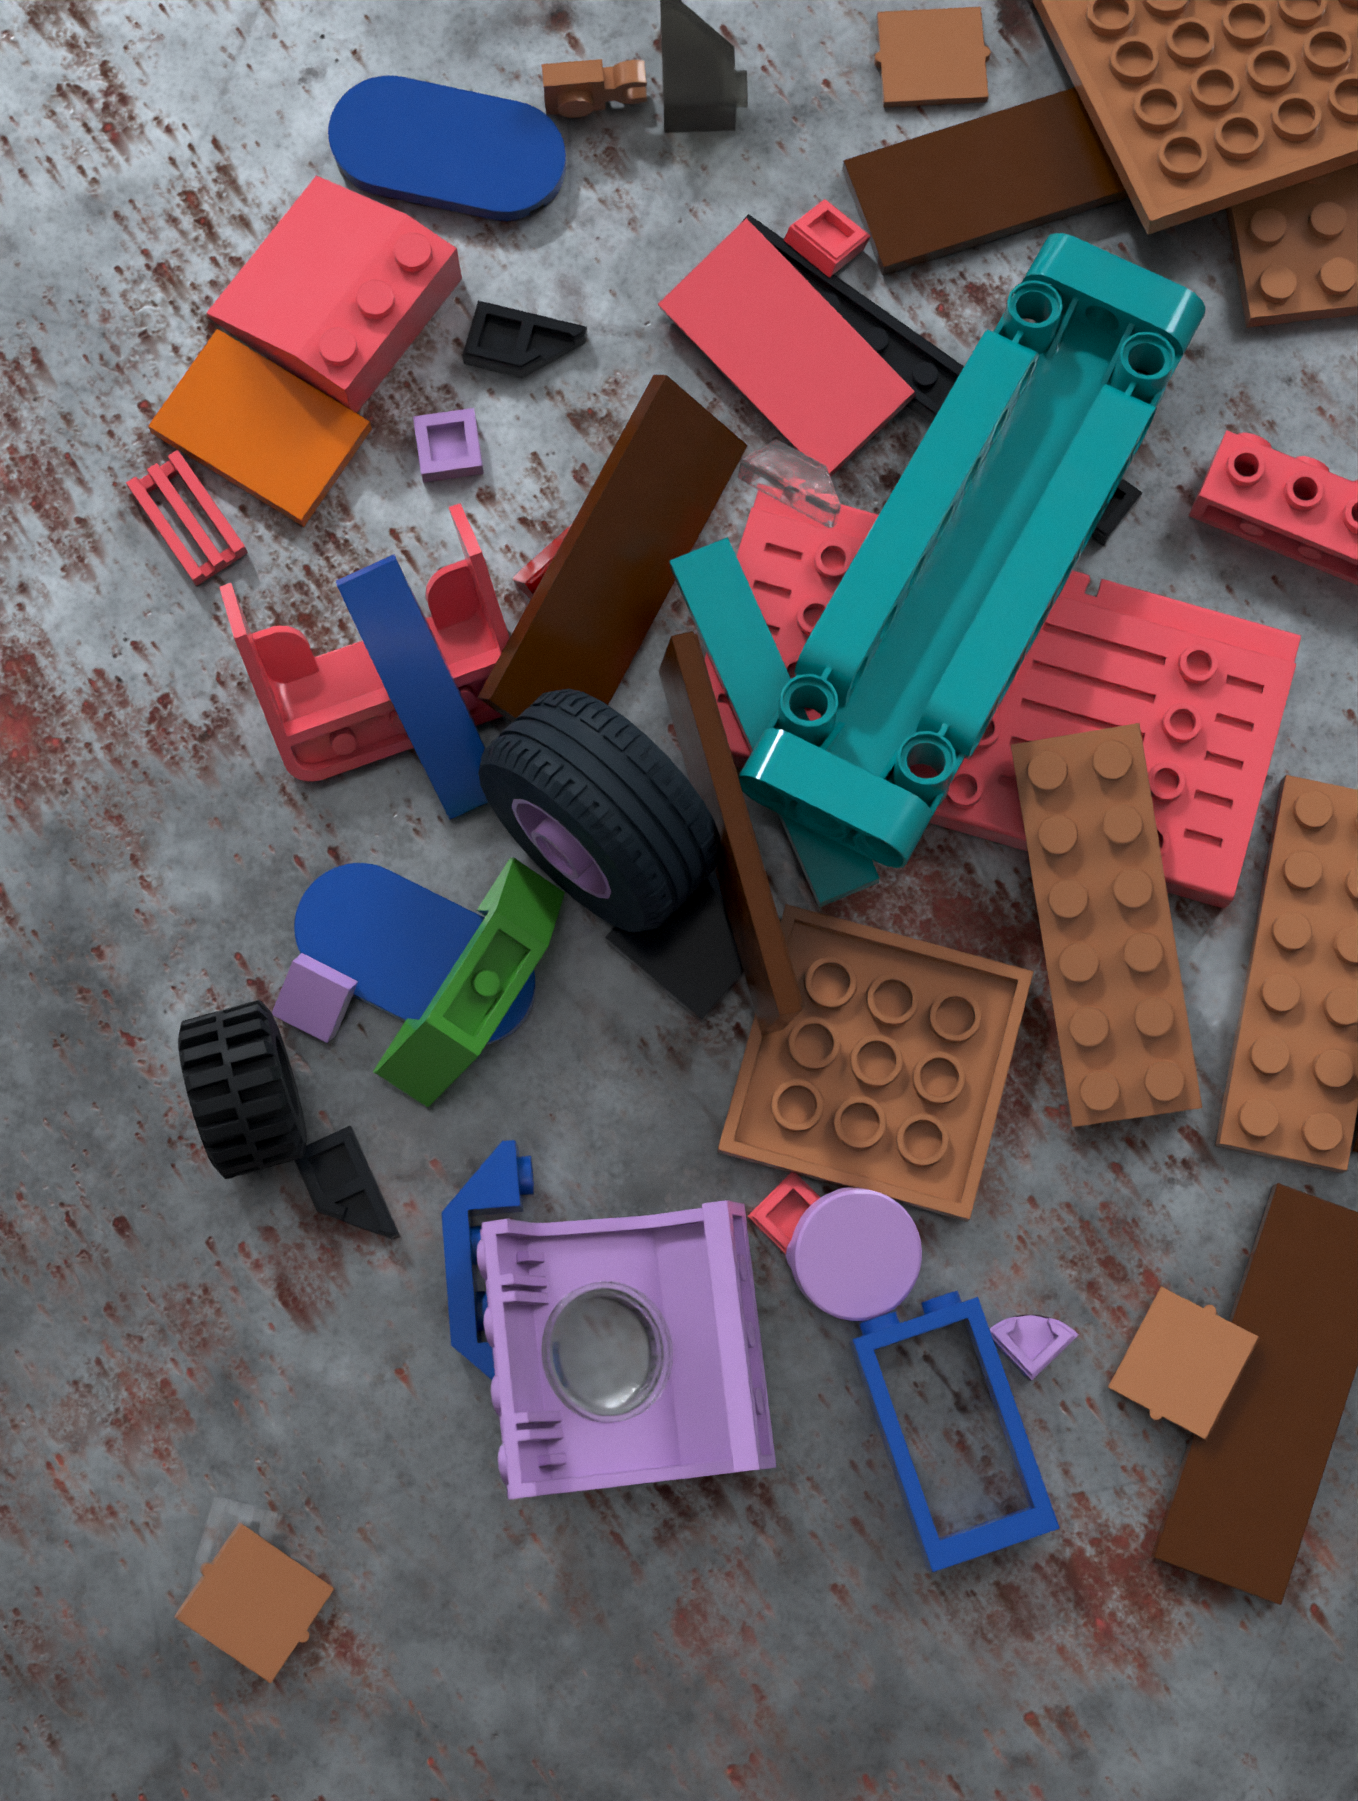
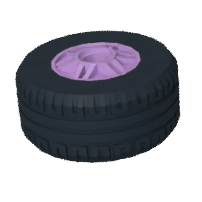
[478,689,721,932]

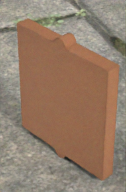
[874,7,991,108]
[1108,1286,1260,1441]
[174,1522,335,1684]

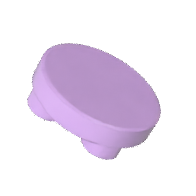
[786,1186,922,1321]

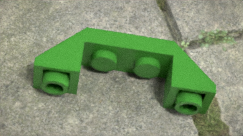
[373,857,565,1107]

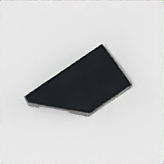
[462,300,588,378]
[294,1126,401,1240]

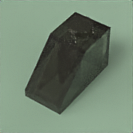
[660,0,748,133]

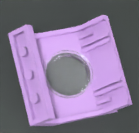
[477,1200,777,1500]

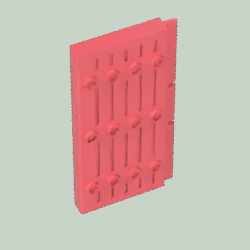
[680,481,1301,909]

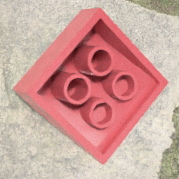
[207,175,462,413]

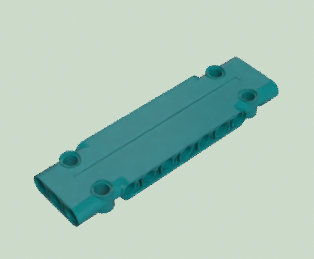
[738,233,1206,868]

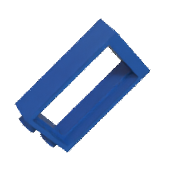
[849,1290,1060,1572]

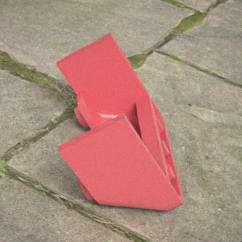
[219,503,509,782]

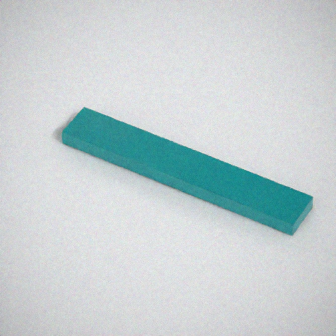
[669,537,880,908]

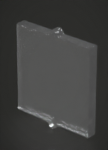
[1180,898,1258,1033]

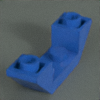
[441,1140,534,1380]

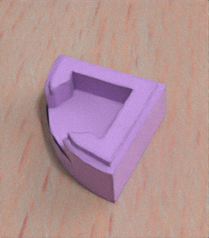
[989,1315,1079,1381]

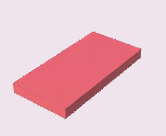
[658,218,916,481]

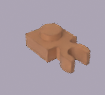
[541,59,647,118]

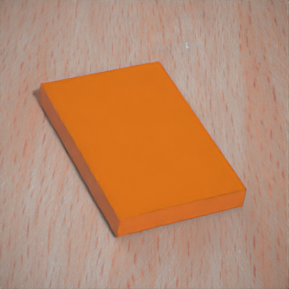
[148,329,372,527]

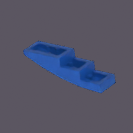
[336,554,488,820]

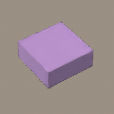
[413,408,484,483]
[272,953,358,1043]

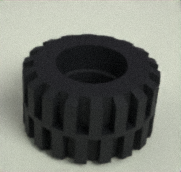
[178,1000,307,1179]

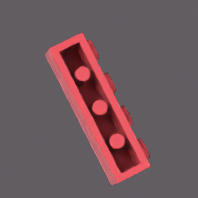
[1188,430,1358,586]

